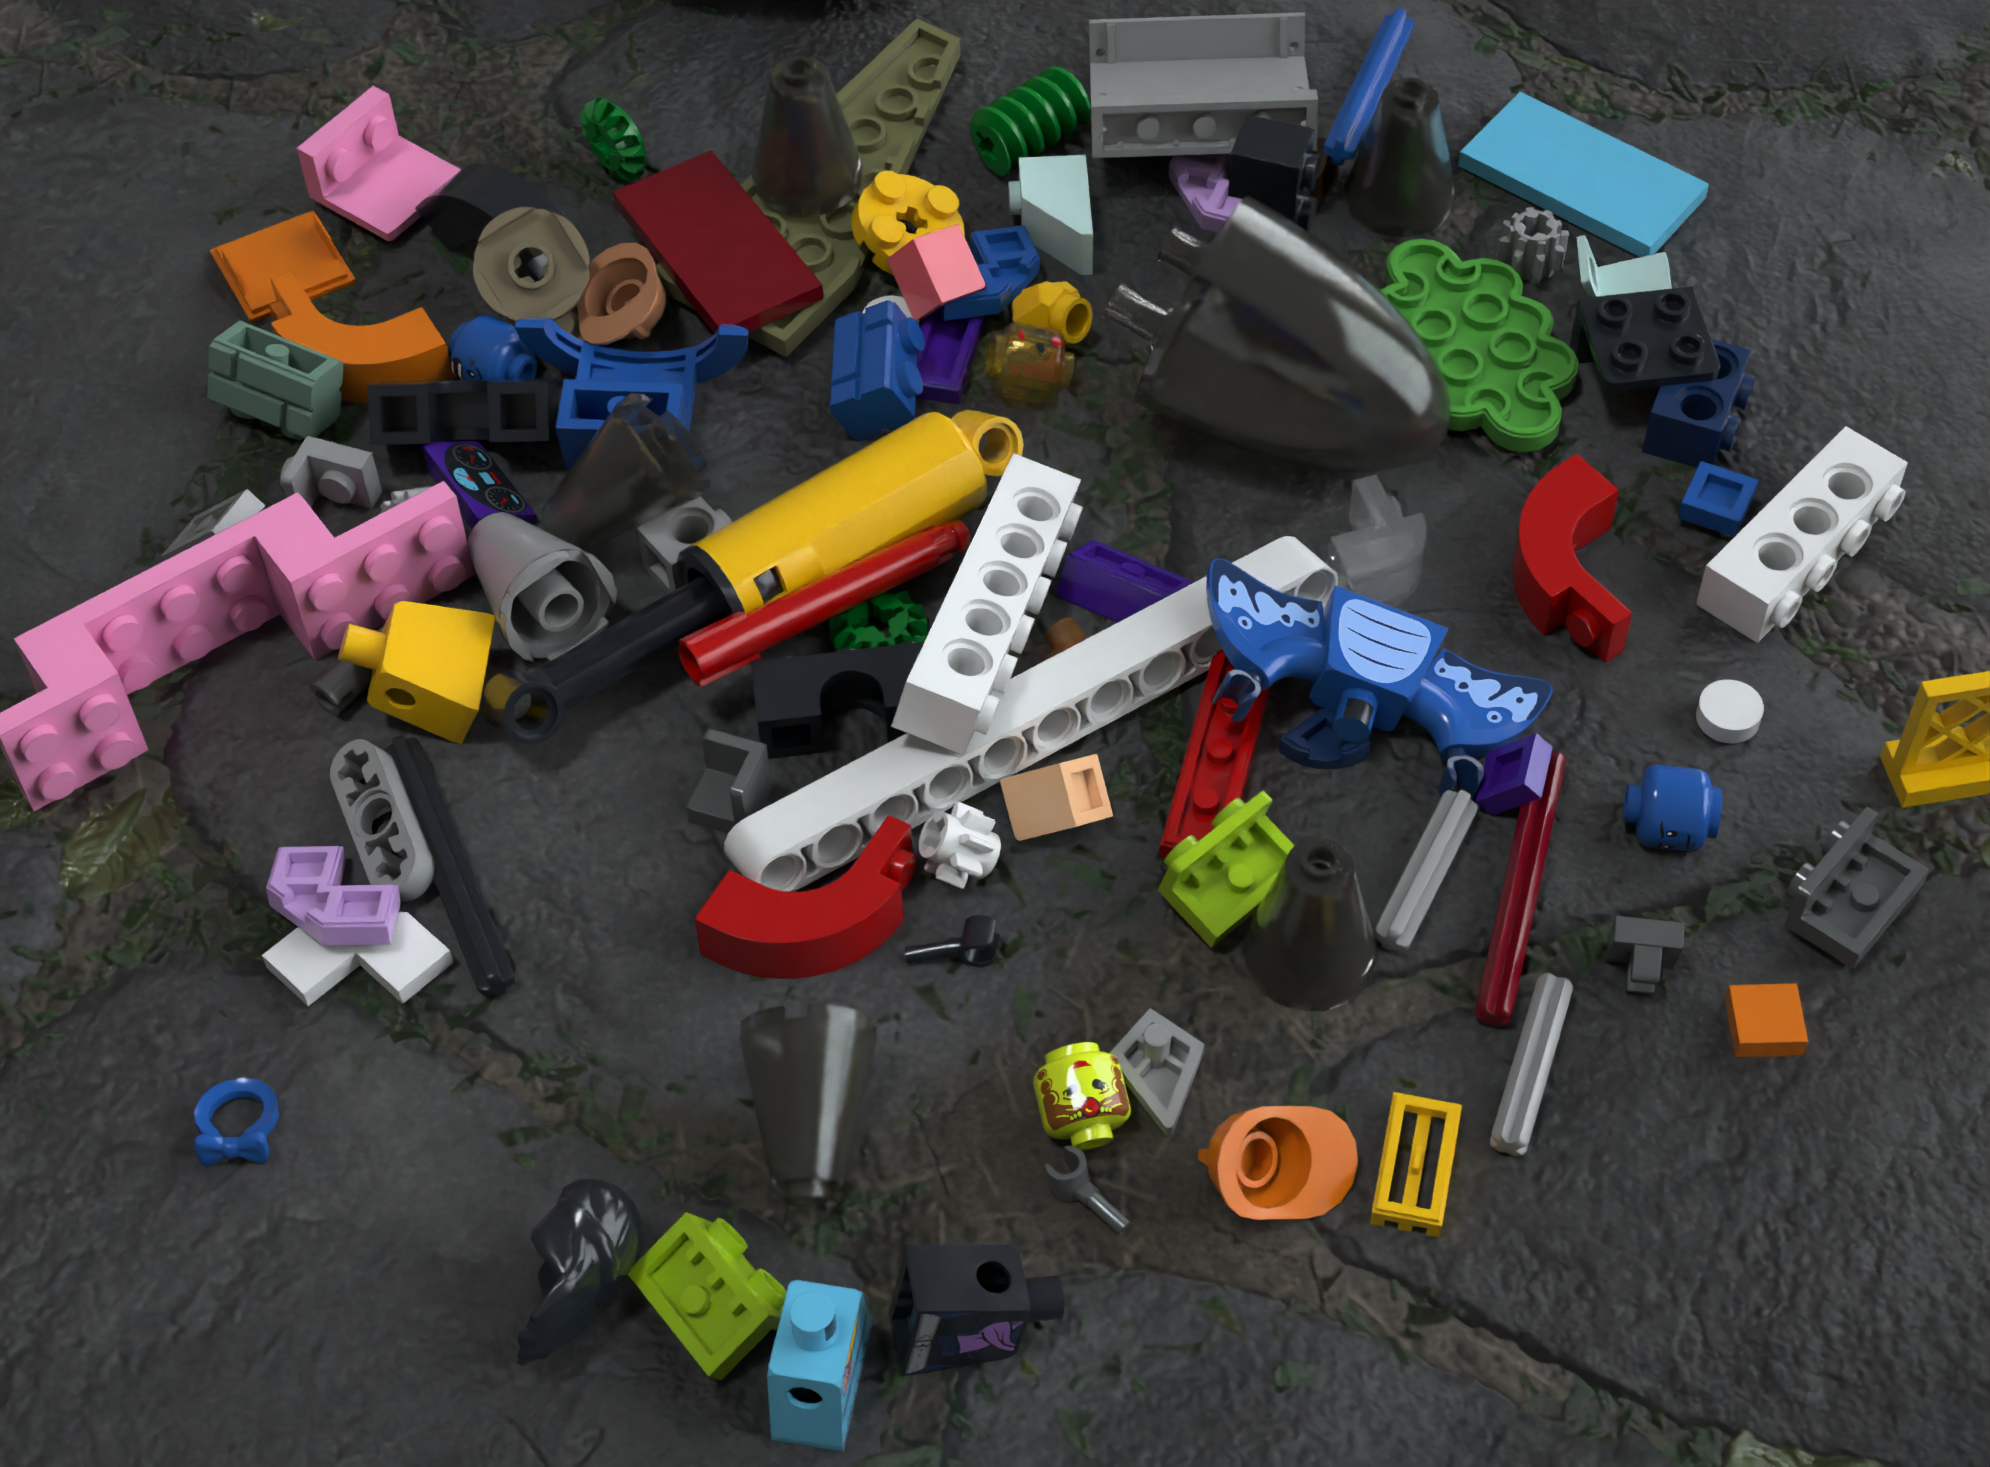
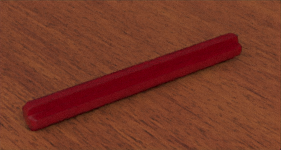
[1475,751,1566,1028]

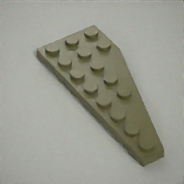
[656,18,961,357]

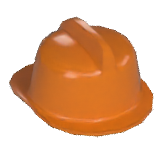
[1197,1106,1358,1220]

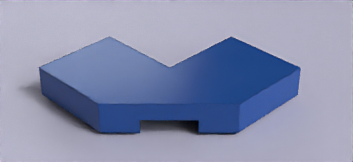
[939,225,1040,321]

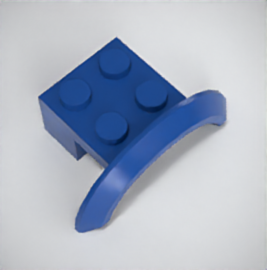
[514,317,748,474]

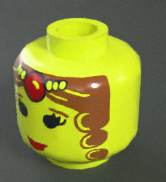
[1033,1042,1131,1150]

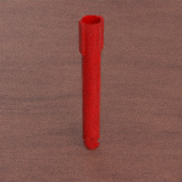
[679,520,971,687]

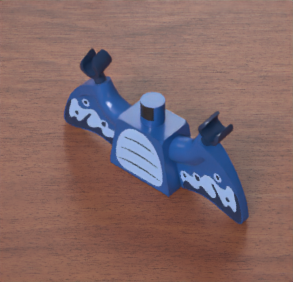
[1206,558,1553,801]

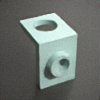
[1576,235,1672,297]

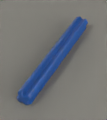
[1323,8,1415,166]

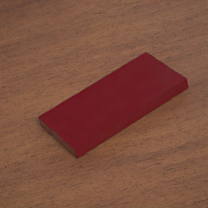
[613,150,824,333]

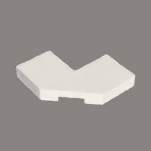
[262,912,454,1006]

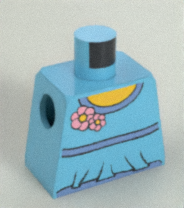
[767,1280,872,1452]

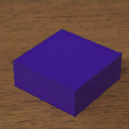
[1476,733,1553,816]

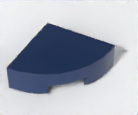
[1279,708,1370,769]

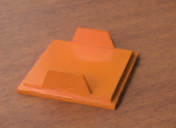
[210,211,356,324]

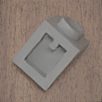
[280,436,382,509]

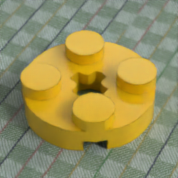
[851,170,965,275]

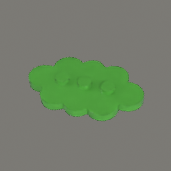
[1367,239,1578,452]

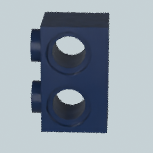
[1642,339,1756,468]

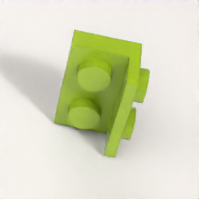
[628,1212,787,1380]

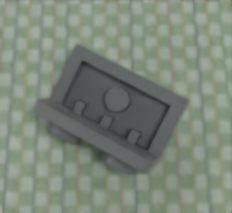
[1784,807,1929,969]

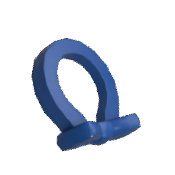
[193,1077,279,1166]

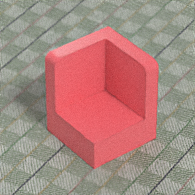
[887,224,985,320]

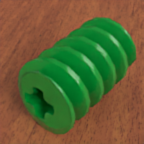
[970,66,1091,177]

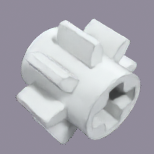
[919,801,1001,889]

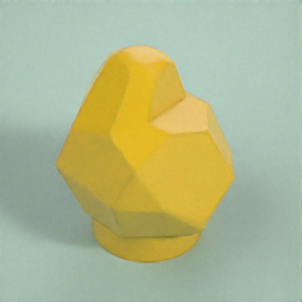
[1012,281,1093,348]

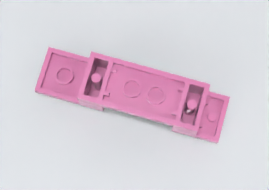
[0,481,475,811]

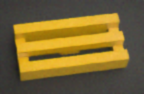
[1370,1092,1462,1238]

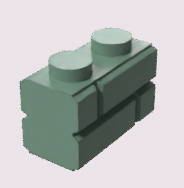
[207,320,344,439]

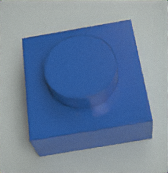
[1678,461,1759,537]

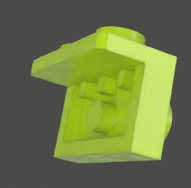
[1158,790,1310,948]

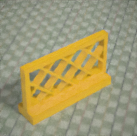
[1880,671,1990,808]

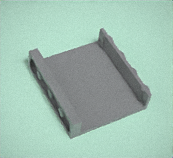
[1089,12,1318,158]

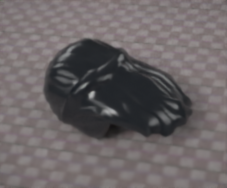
[517,1179,644,1366]

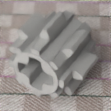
[1496,207,1569,284]

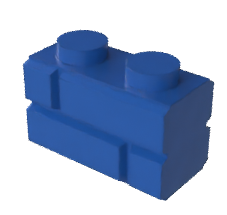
[829,300,924,441]

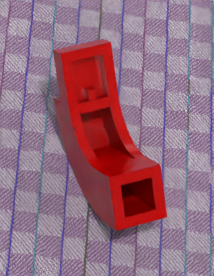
[1512,454,1632,663]
[694,815,917,979]

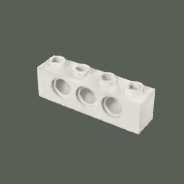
[1696,426,1908,643]

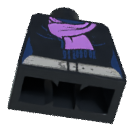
[888,1244,1064,1377]

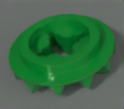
[580,97,646,183]
[829,590,928,651]

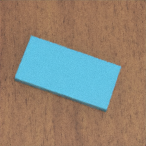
[1458,92,1709,257]

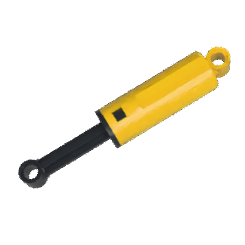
[481,410,1024,744]

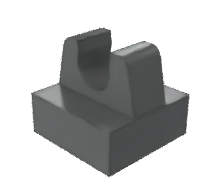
[1606,916,1685,995]

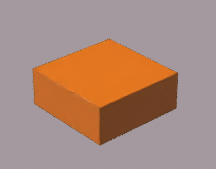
[1725,983,1808,1057]

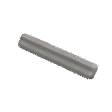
[1373,790,1478,952]
[1490,973,1573,1156]

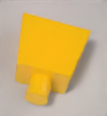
[338,601,495,744]

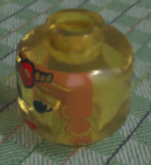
[985,322,1074,404]

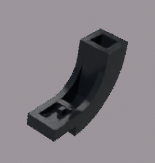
[415,163,590,282]

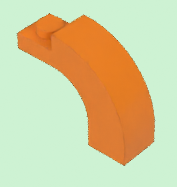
[269,270,454,404]

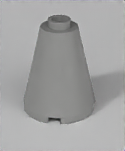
[468,512,617,662]

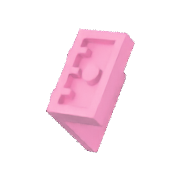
[297,86,461,241]

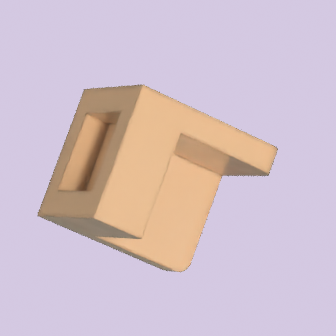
[999,754,1113,841]

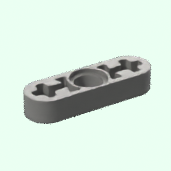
[330,739,435,902]

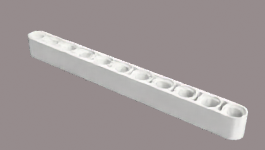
[724,536,1338,892]

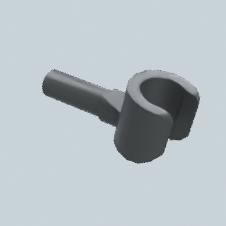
[1045,1146,1131,1235]

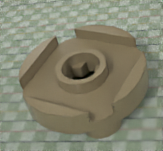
[473,207,590,322]

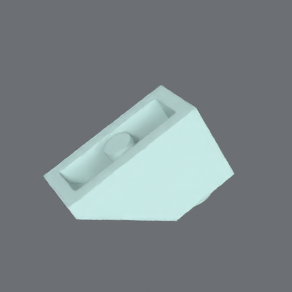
[1008,155,1093,275]

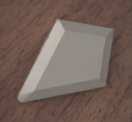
[1110,1008,1205,1136]

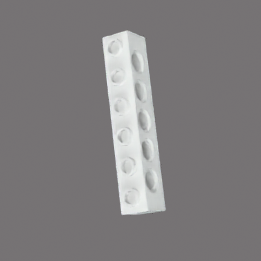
[892,453,1083,755]

